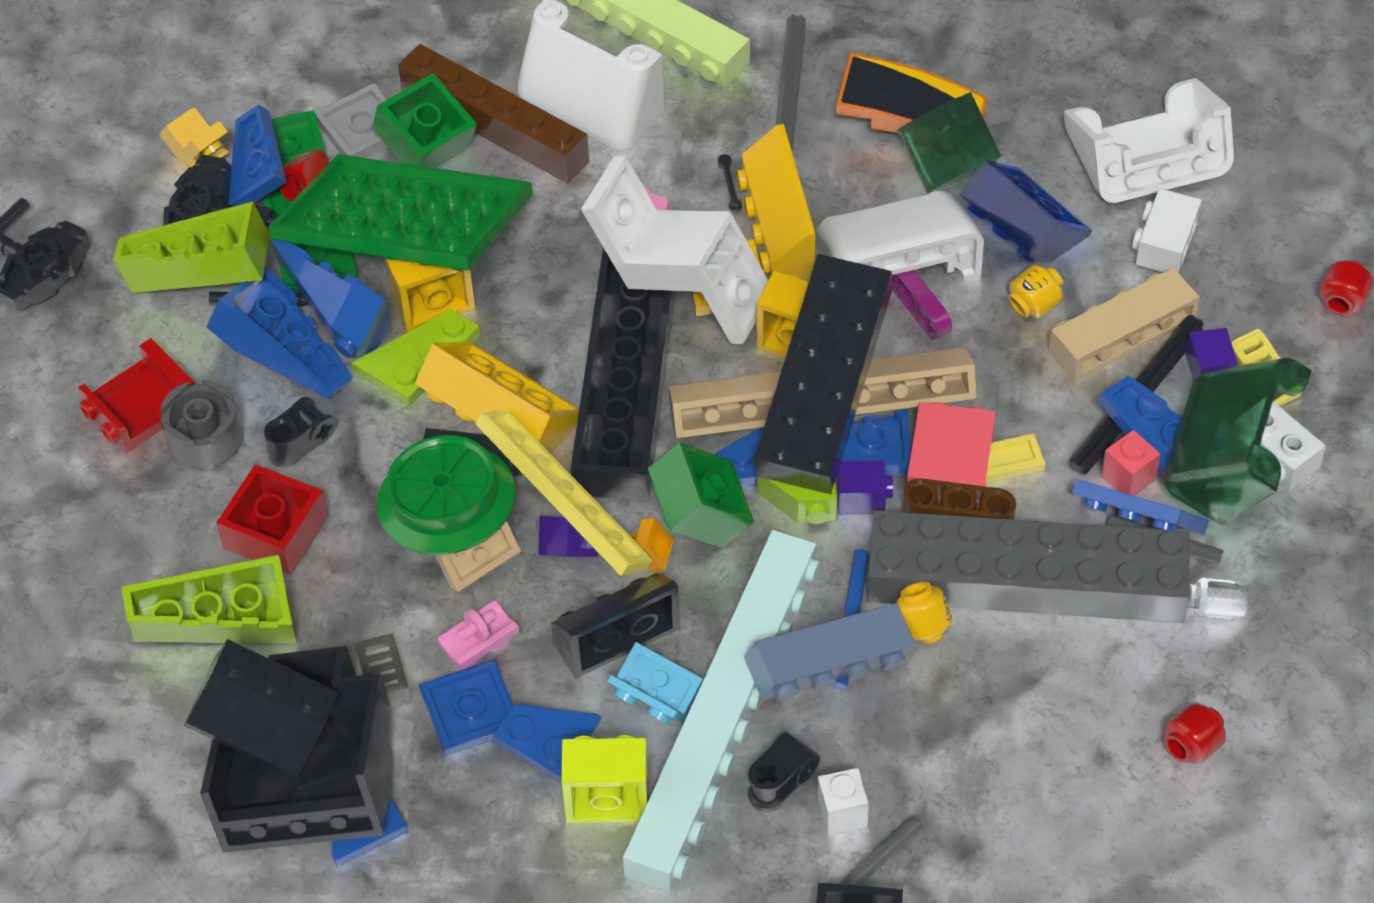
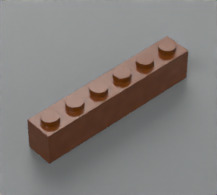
[398,44,589,184]

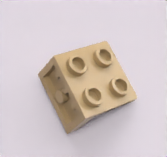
[434,520,521,592]

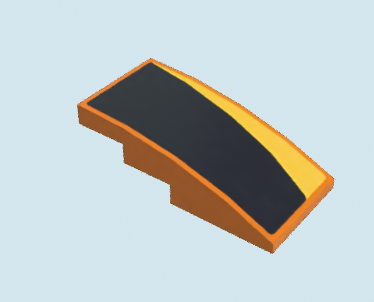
[836,53,987,154]

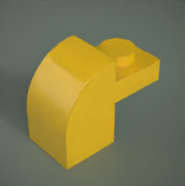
[159,107,228,168]

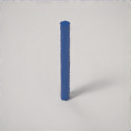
[832,549,869,691]

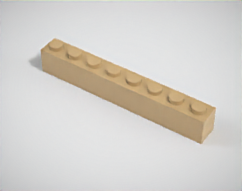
[668,347,977,439]

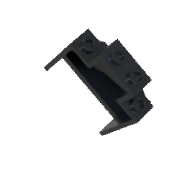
[200,646,392,853]

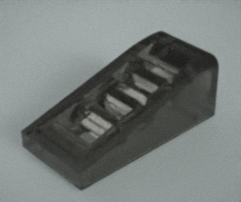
[354,633,412,708]

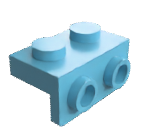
[607,642,704,724]

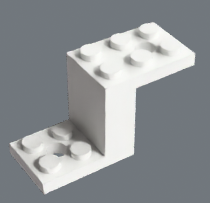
[581,156,768,344]

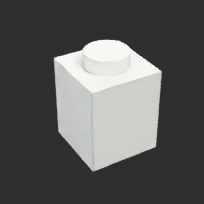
[817,768,869,836]

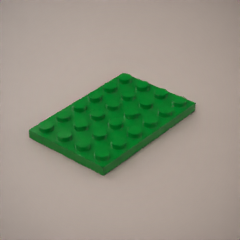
[268,154,533,270]

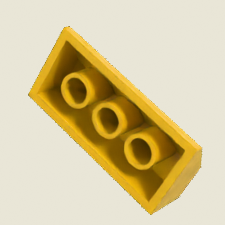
[736,124,815,281]
[415,342,579,454]

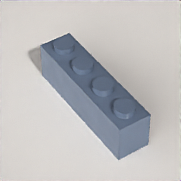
[744,603,916,701]

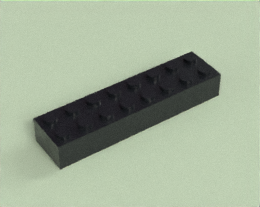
[570,247,676,501]

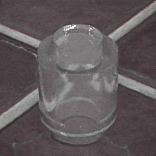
[1188,577,1248,621]

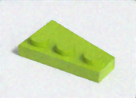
[351,309,481,407]

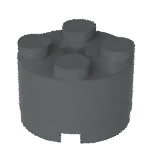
[161,380,244,472]

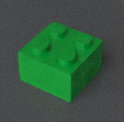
[372,73,477,168]
[648,442,754,548]

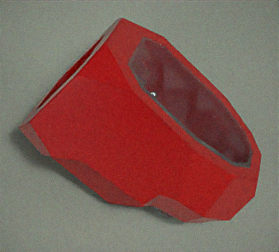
[279,148,329,201]

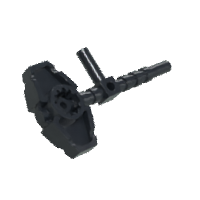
[163,154,278,231]
[0,198,90,311]

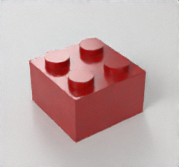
[216,464,328,575]

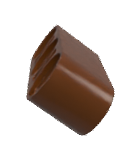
[902,478,1016,520]

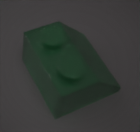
[897,92,1001,194]

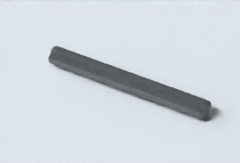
[776,14,806,151]

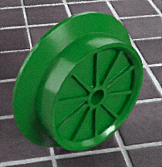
[376,435,516,555]

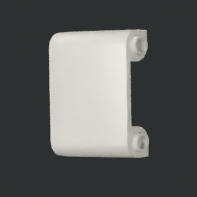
[517,0,665,150]
[1064,78,1234,203]
[815,191,984,280]

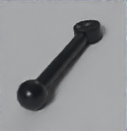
[718,154,742,213]

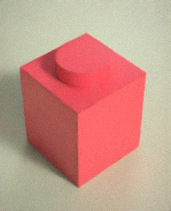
[1101,430,1161,496]

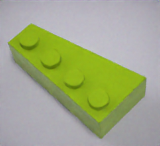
[113,201,270,293]
[121,555,297,645]

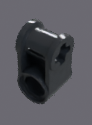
[264,397,337,468]
[748,732,821,812]

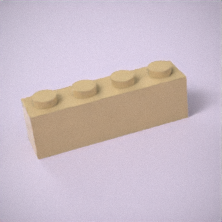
[1048,267,1200,382]

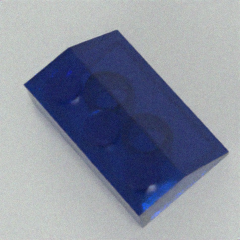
[960,160,1092,263]

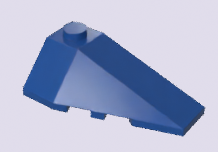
[270,239,392,359]
[206,267,353,399]

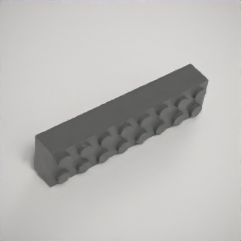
[867,511,1190,623]

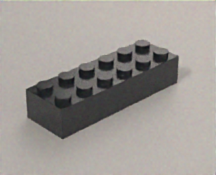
[754,254,892,495]

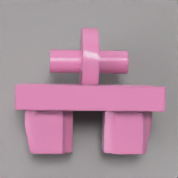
[437,600,519,671]

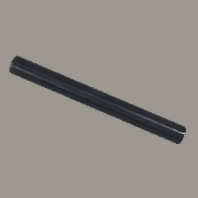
[1069,315,1204,476]

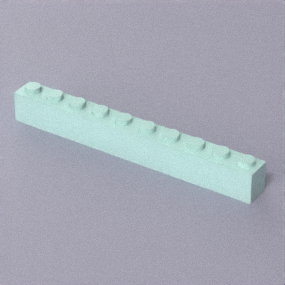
[623,530,821,893]

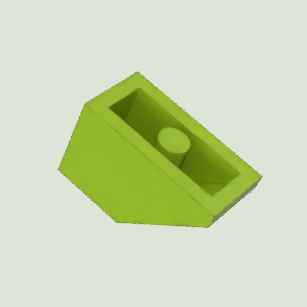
[756,475,837,524]

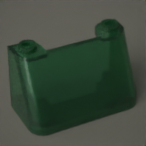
[1164,358,1312,527]

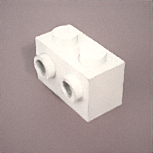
[1132,188,1202,273]
[1233,399,1326,492]

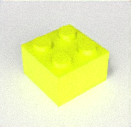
[562,735,649,823]

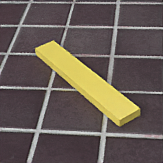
[475,409,652,576]

